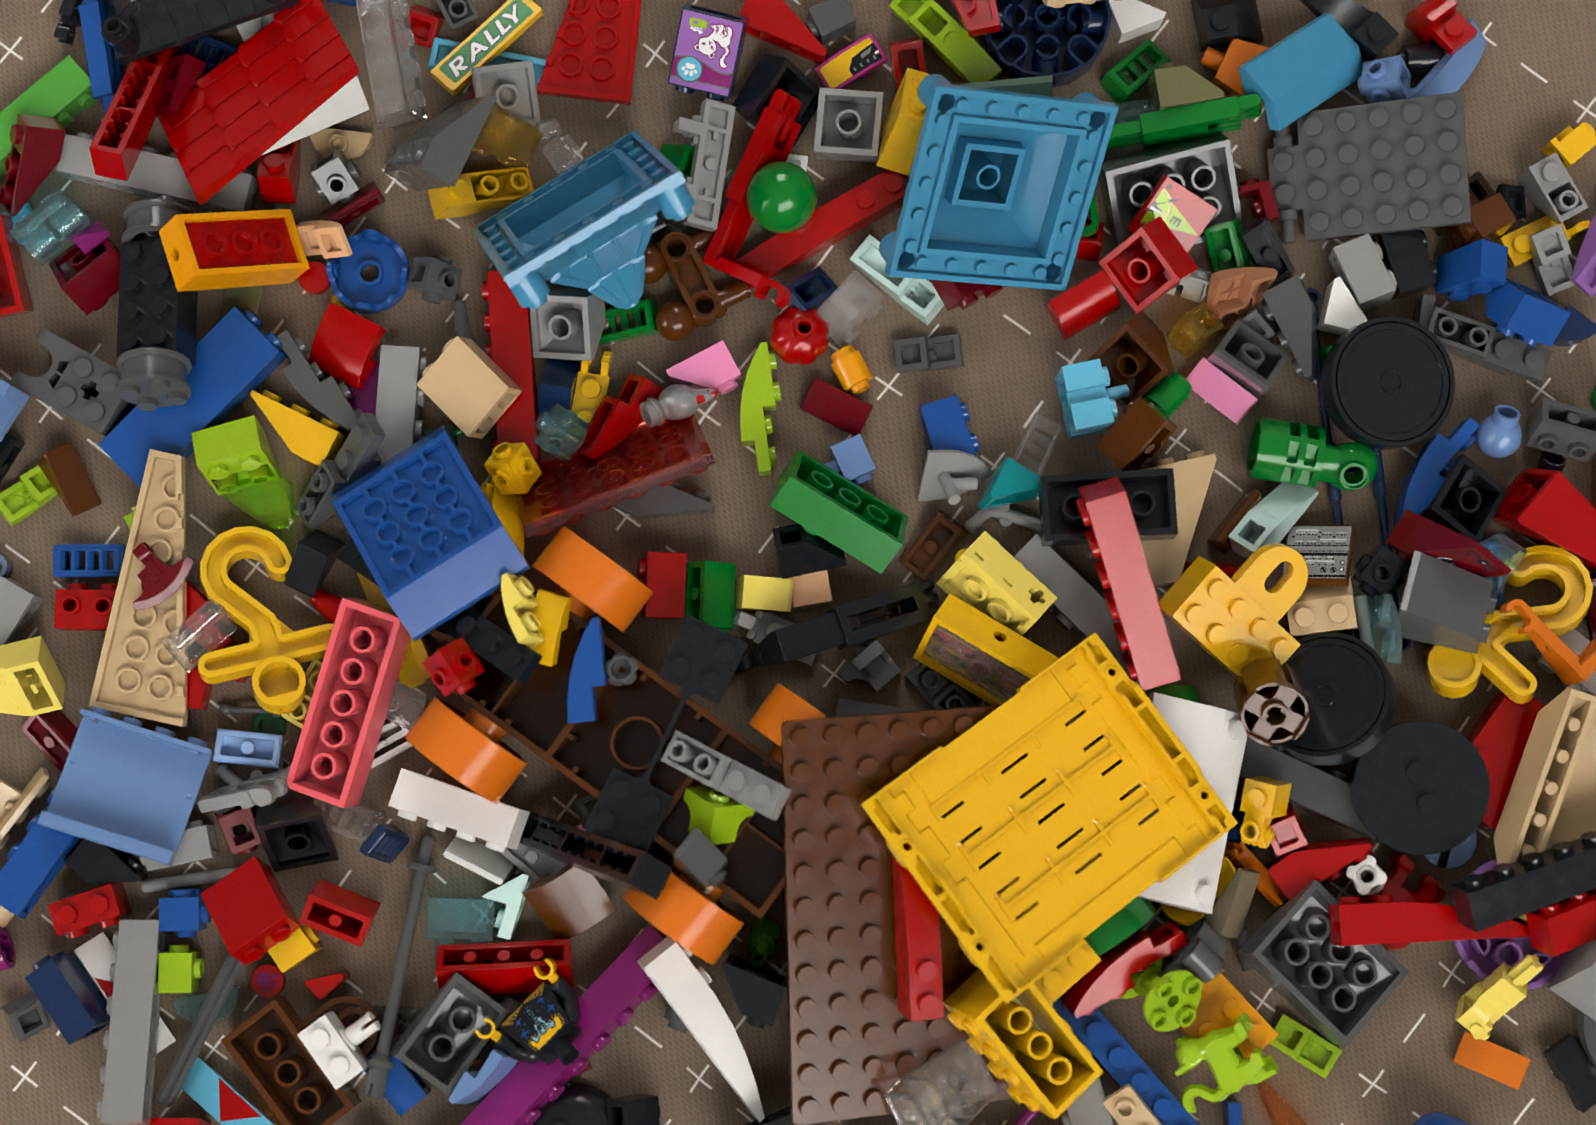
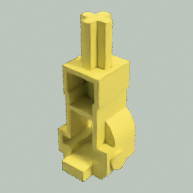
[1455,954,1544,1041]

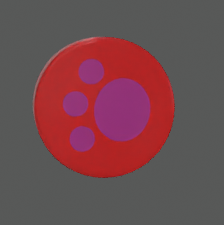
[251,964,286,998]

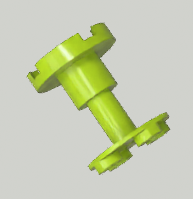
[1120,957,1203,1032]

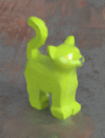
[1175,1012,1280,1114]

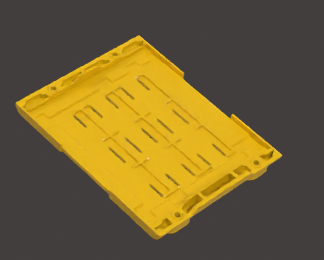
[861,632,1238,1004]

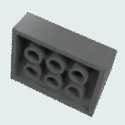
[384,94,497,191]
[1098,133,1244,247]
[1238,880,1409,1047]

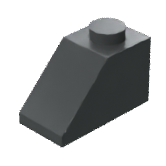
[673,827,728,891]

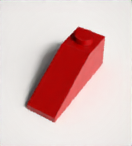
[739,0,827,64]

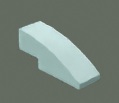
[849,234,944,326]

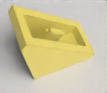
[734,575,793,612]

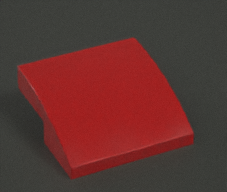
[309,302,386,391]

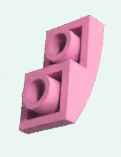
[1186,357,1258,425]

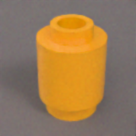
[830,345,873,395]

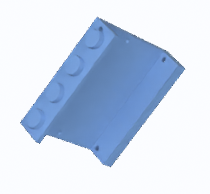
[37,706,213,866]

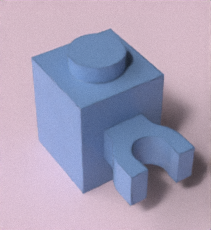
[824,434,876,486]

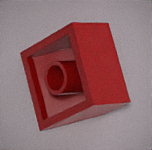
[1099,217,1199,314]

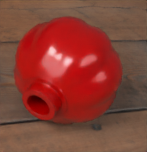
[769,305,829,366]

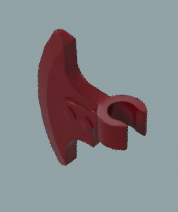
[132,542,193,610]

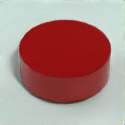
[298,261,331,295]

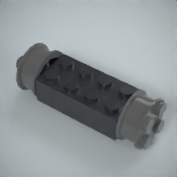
[116,195,198,411]

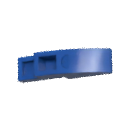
[1393,417,1480,529]

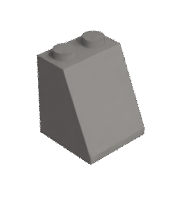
[1547,939,1596,1022]

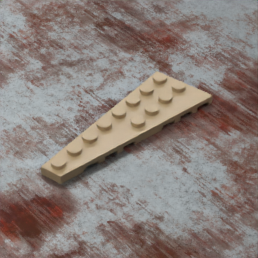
[88,449,188,727]

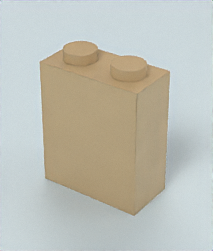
[416,336,523,439]

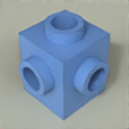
[1358,55,1411,104]

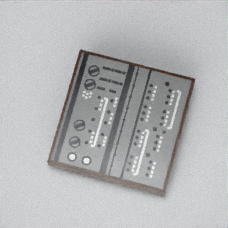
[1281,525,1355,586]

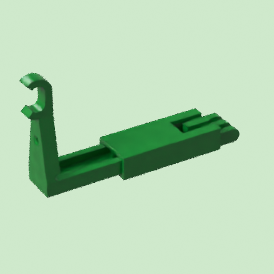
[1081,94,1262,237]

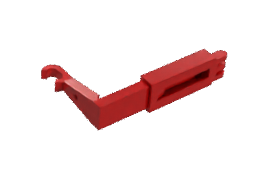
[702,89,802,309]

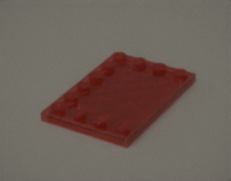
[515,415,715,538]

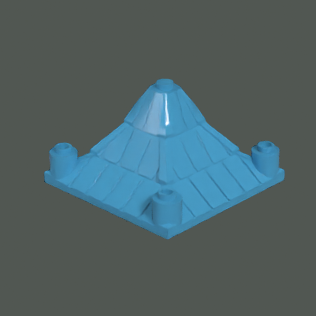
[879,74,1119,291]
[471,130,695,310]

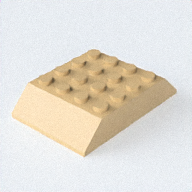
[1493,687,1596,864]

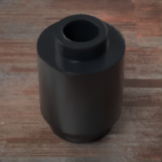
[1395,42,1445,76]

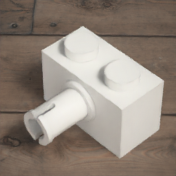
[297,1011,381,1090]

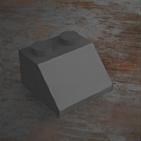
[1207,319,1290,397]

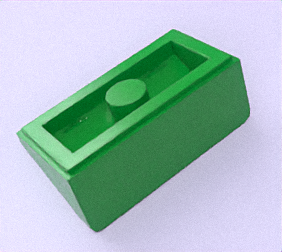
[1203,218,1251,272]

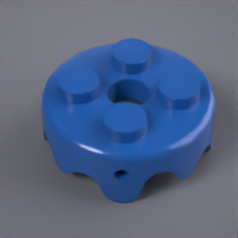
[326,229,411,314]

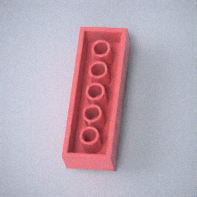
[286,598,411,808]

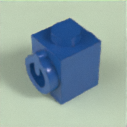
[159,889,211,937]

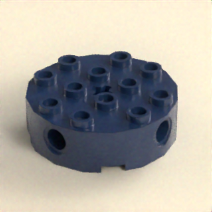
[982,0,1112,87]

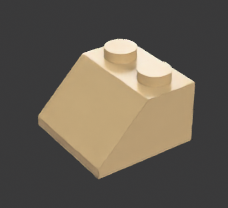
[1287,575,1358,637]

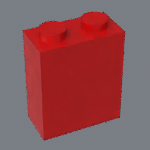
[200,856,301,965]

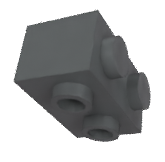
[1526,397,1596,462]

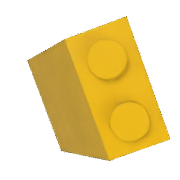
[876,67,930,176]

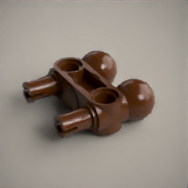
[644,225,752,341]

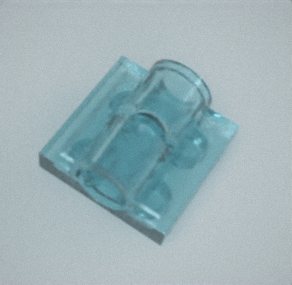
[9,189,92,265]

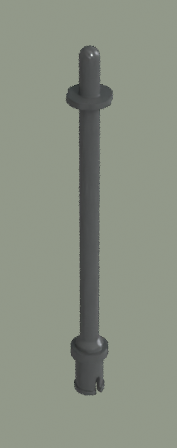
[363,834,437,1100]

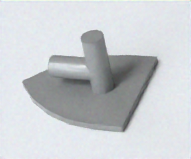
[916,450,994,505]

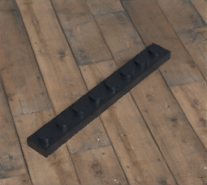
[337,537,543,685]

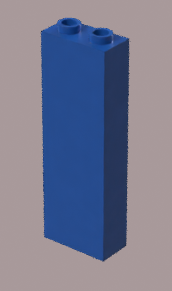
[98,306,288,488]

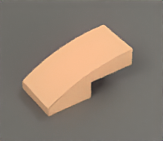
[296,220,353,259]

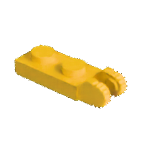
[1497,215,1591,269]
[567,351,612,438]

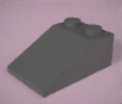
[390,972,509,1096]

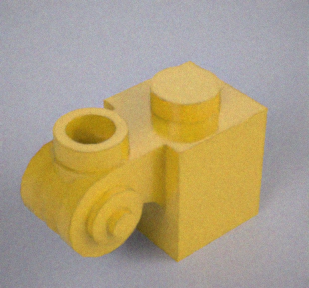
[1240,776,1292,849]

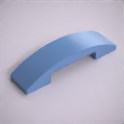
[1408,18,1487,98]

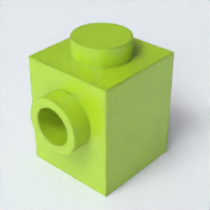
[158,944,204,993]

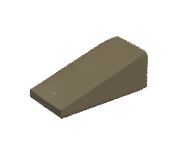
[1205,868,1260,939]

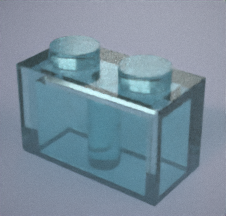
[426,896,498,945]

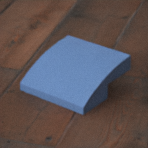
[448,1049,519,1104]

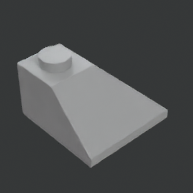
[530,288,606,361]

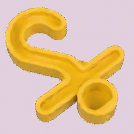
[198,526,334,714]
[1425,545,1593,704]

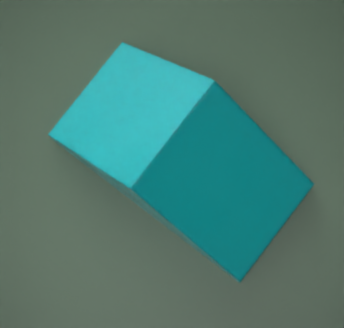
[978,457,1040,510]

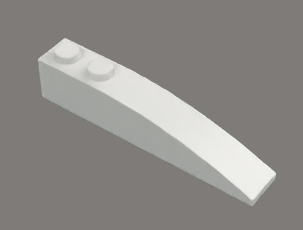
[637,936,765,1122]

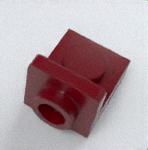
[1238,178,1280,224]

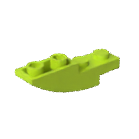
[889,0,1003,83]
[740,342,781,477]

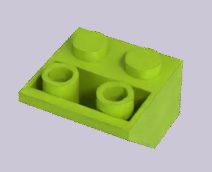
[191,415,280,496]

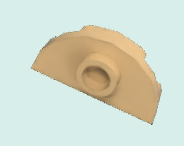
[310,128,374,162]

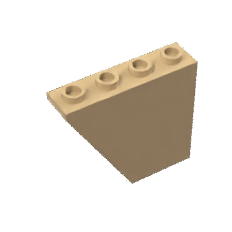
[1107,450,1217,588]

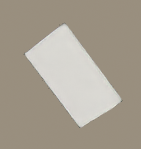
[443,837,515,885]

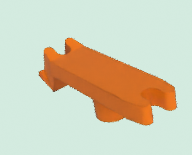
[1224,841,1287,907]

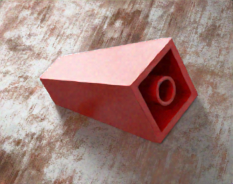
[1492,468,1596,571]

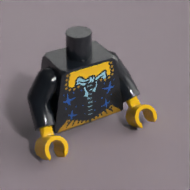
[475,958,582,1065]

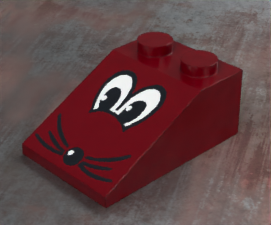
[1385,509,1512,577]

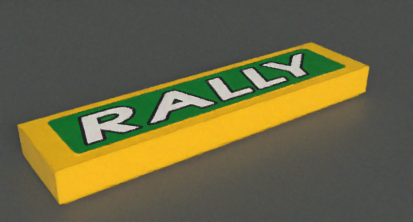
[430,0,543,96]

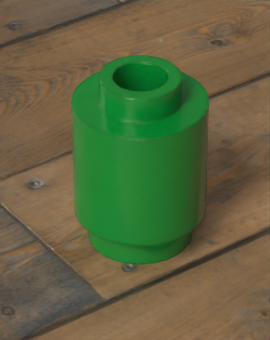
[1144,372,1192,418]

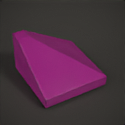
[71,220,110,255]

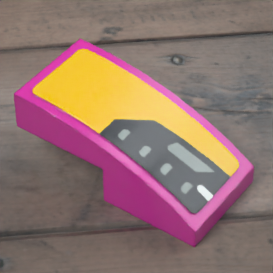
[815,33,889,89]

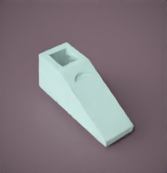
[1228,483,1318,560]

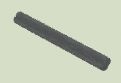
[156,953,244,1107]

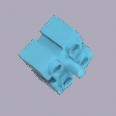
[1054,358,1129,440]

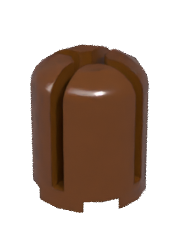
[1233,657,1310,747]

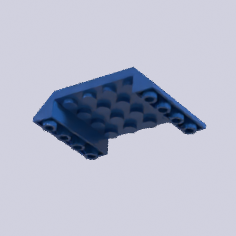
[332,425,530,641]

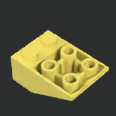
[0,636,66,716]

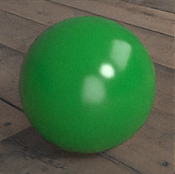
[746,161,817,233]

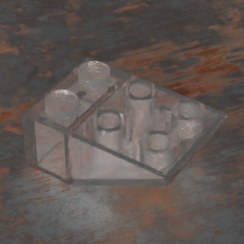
[884,1036,999,1125]

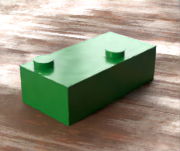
[770,449,908,574]

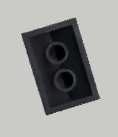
[722,954,788,1029]

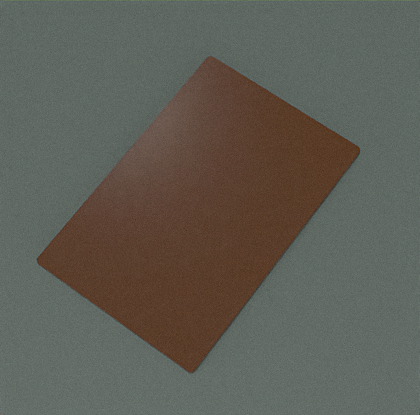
[781,705,1042,1125]

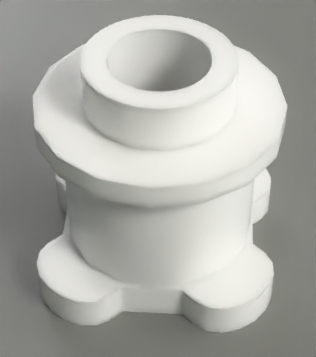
[1346,855,1387,896]

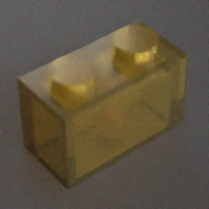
[472,108,544,168]

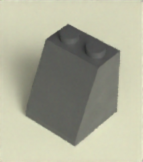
[1397,551,1498,654]

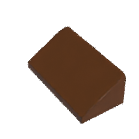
[1207,490,1262,554]

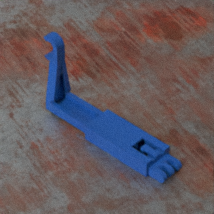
[78,0,125,114]

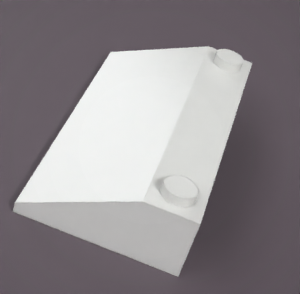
[1129,692,1247,914]

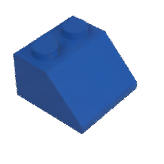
[1485,278,1571,347]

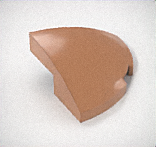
[1206,267,1278,337]

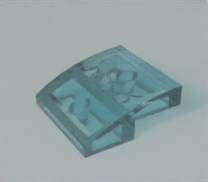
[1371,594,1402,665]

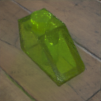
[221,478,298,529]

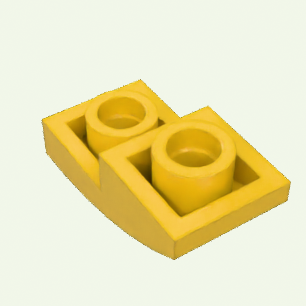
[526,589,571,667]

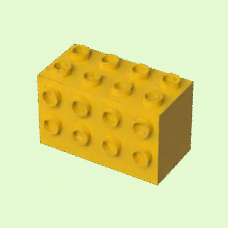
[943,968,1103,1120]

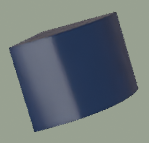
[1553,305,1596,347]

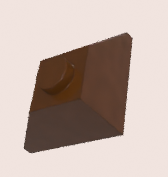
[1087,311,1173,405]

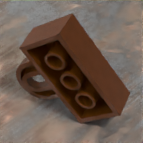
[221,995,381,1125]

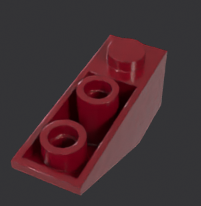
[0,114,66,216]

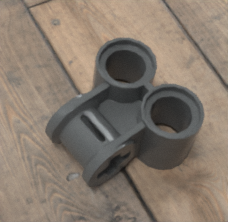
[1163,919,1228,983]

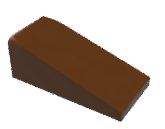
[38,443,102,517]
[899,510,966,582]

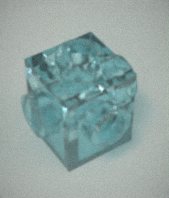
[534,403,589,463]

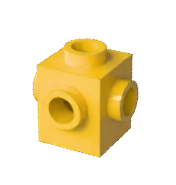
[484,442,542,495]

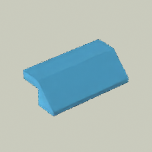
[1239,13,1363,131]

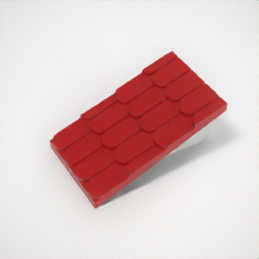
[158,0,370,206]

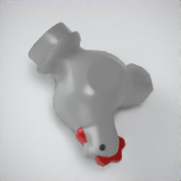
[640,384,718,427]

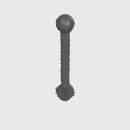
[219,702,282,718]

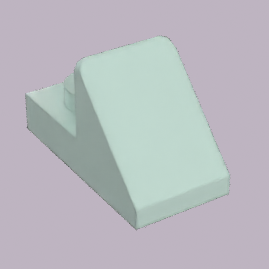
[482,873,531,940]

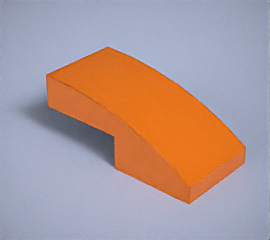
[1453,1031,1531,1090]

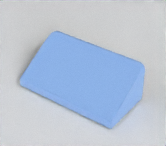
[213,728,284,769]

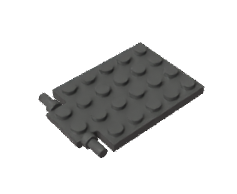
[1267,91,1472,244]

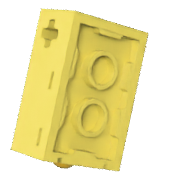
[936,531,1058,636]

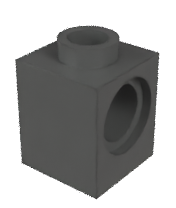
[805,0,856,46]

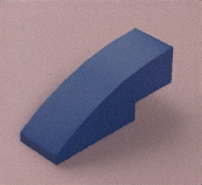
[567,617,608,724]

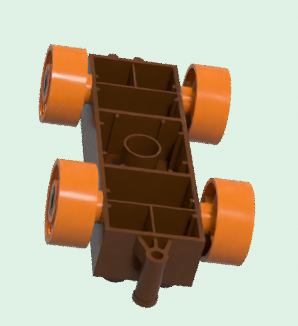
[405,526,827,965]

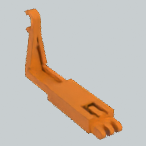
[1499,599,1596,686]

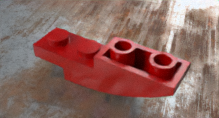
[1062,921,1188,1019]

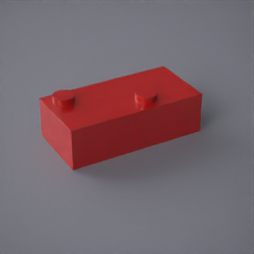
[1466,690,1545,830]

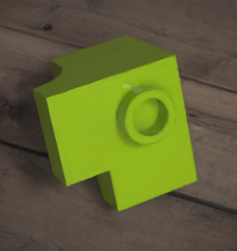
[683,785,754,845]

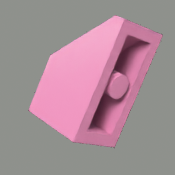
[666,340,742,395]

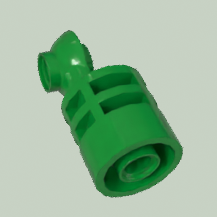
[1246,416,1379,491]

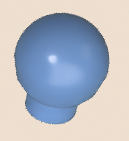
[1476,405,1522,458]

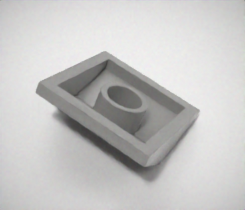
[471,60,541,133]

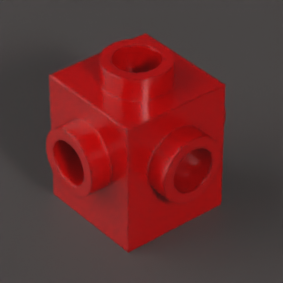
[422,637,485,697]

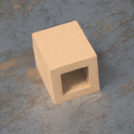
[788,570,832,610]

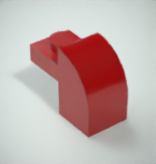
[1404,0,1477,56]

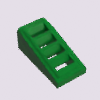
[1100,38,1170,105]
[599,299,659,345]

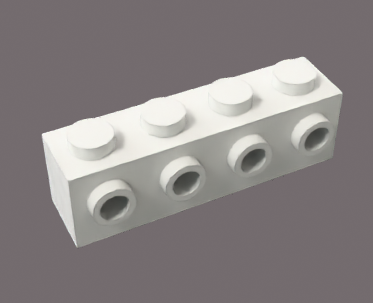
[388,768,530,853]

